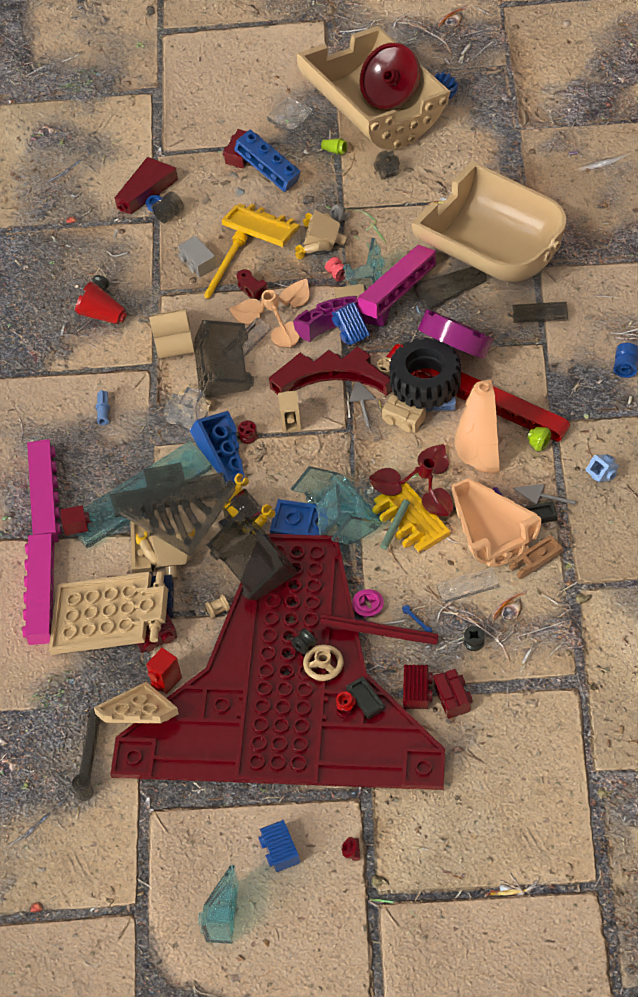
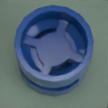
[613,343,638,378]

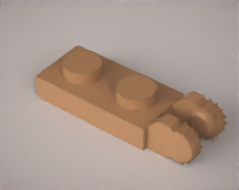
[509,535,563,579]

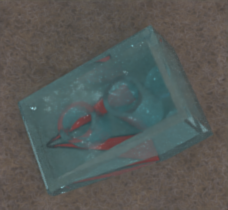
[198,865,239,944]

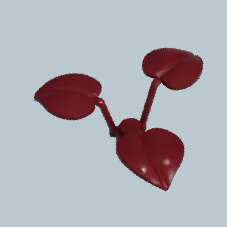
[369,444,453,516]

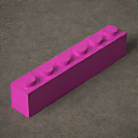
[357,245,436,319]
[27,439,62,543]
[22,534,55,645]

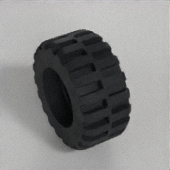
[389,338,461,409]

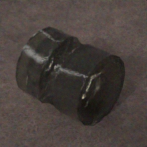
[152,191,184,223]

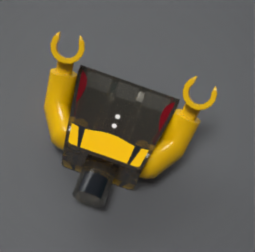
[218,473,276,534]

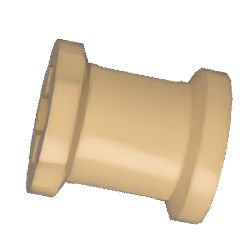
[205,594,230,619]

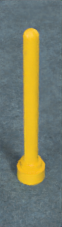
[204,231,248,299]

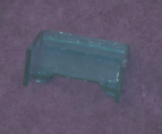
[291,466,382,545]

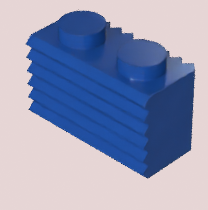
[332,302,370,345]
[258,819,300,872]

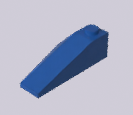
[189,411,244,486]

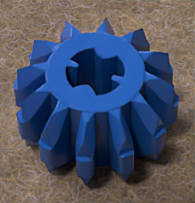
[434,71,458,99]

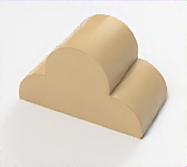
[149,308,195,359]

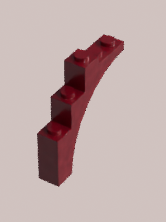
[269,346,392,396]

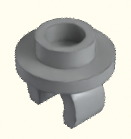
[330,205,350,222]

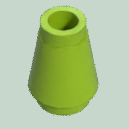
[321,138,347,155]

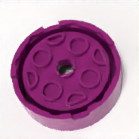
[418,309,494,359]

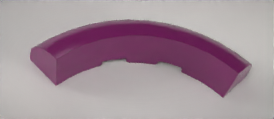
[293,296,391,342]

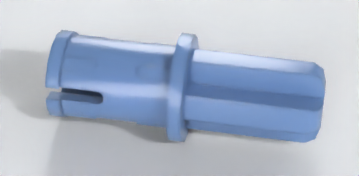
[95,390,110,425]

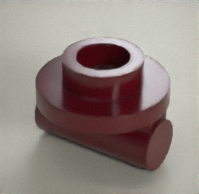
[342,837,360,861]

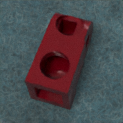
[237,269,268,300]

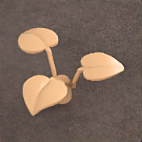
[230,279,310,347]

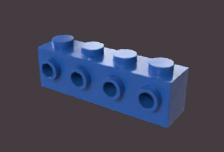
[234,129,301,192]

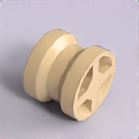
[377,357,391,377]

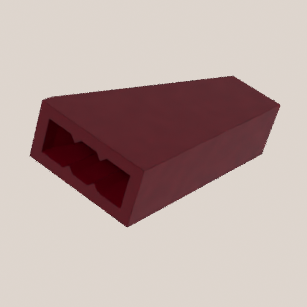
[114,157,178,214]

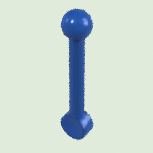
[402,605,432,632]

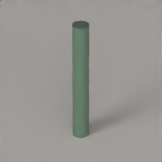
[380,499,410,550]

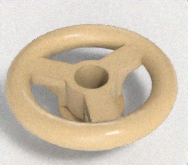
[303,645,344,681]

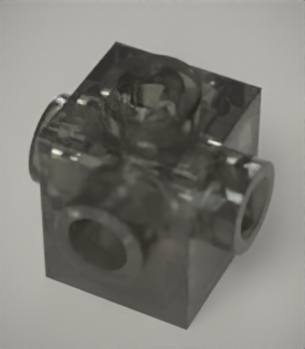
[374,150,400,180]

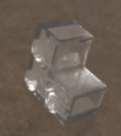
[163,387,208,429]

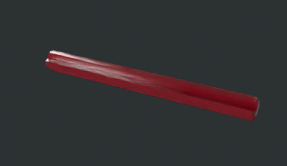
[319,614,439,645]

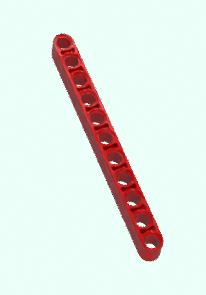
[386,344,570,442]

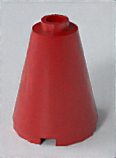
[75,282,127,324]

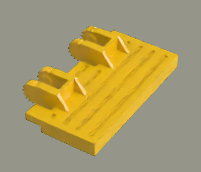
[222,203,300,247]
[372,482,450,552]

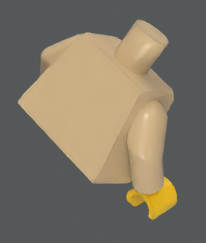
[295,210,347,259]
[136,528,195,578]

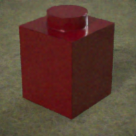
[60,505,91,536]

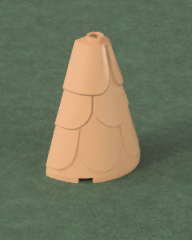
[455,380,500,473]
[451,478,541,567]

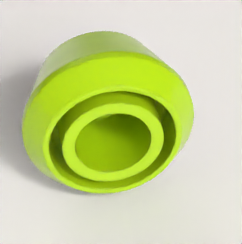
[527,427,551,452]

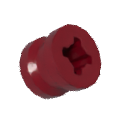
[238,420,258,444]

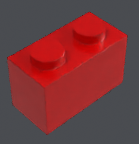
[146,647,182,695]

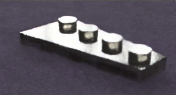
[414,266,487,311]

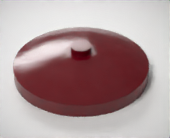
[359,43,421,110]

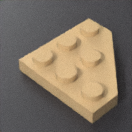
[94,682,178,723]

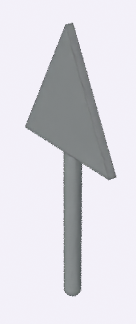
[349,382,376,427]
[513,484,576,505]

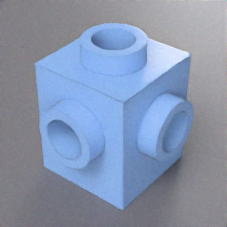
[585,454,619,482]

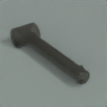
[72,708,101,801]

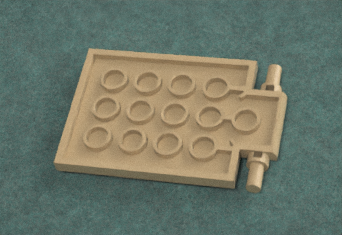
[48,571,168,655]

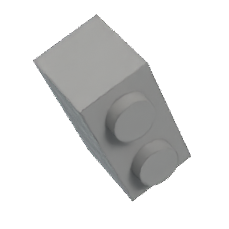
[178,236,217,278]

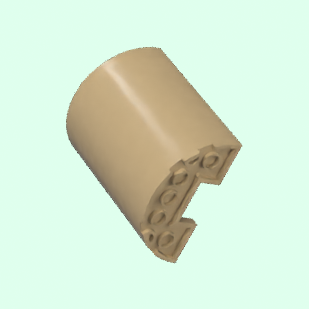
[297,26,450,150]

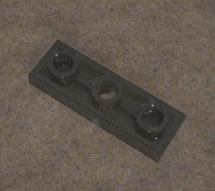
[512,302,568,323]

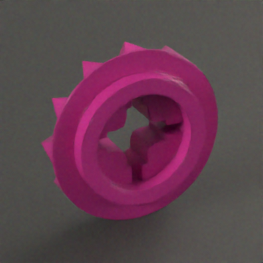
[352,589,384,618]

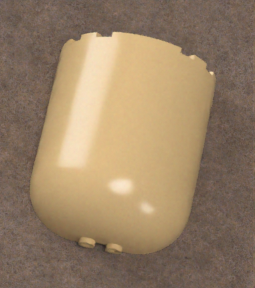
[412,161,566,282]

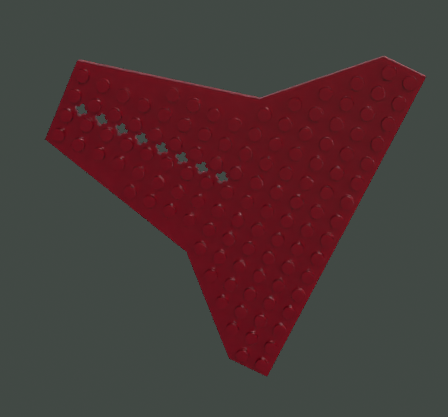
[110,534,445,790]

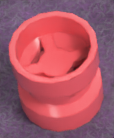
[325,257,349,281]

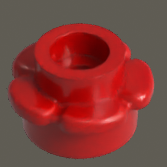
[336,692,356,711]

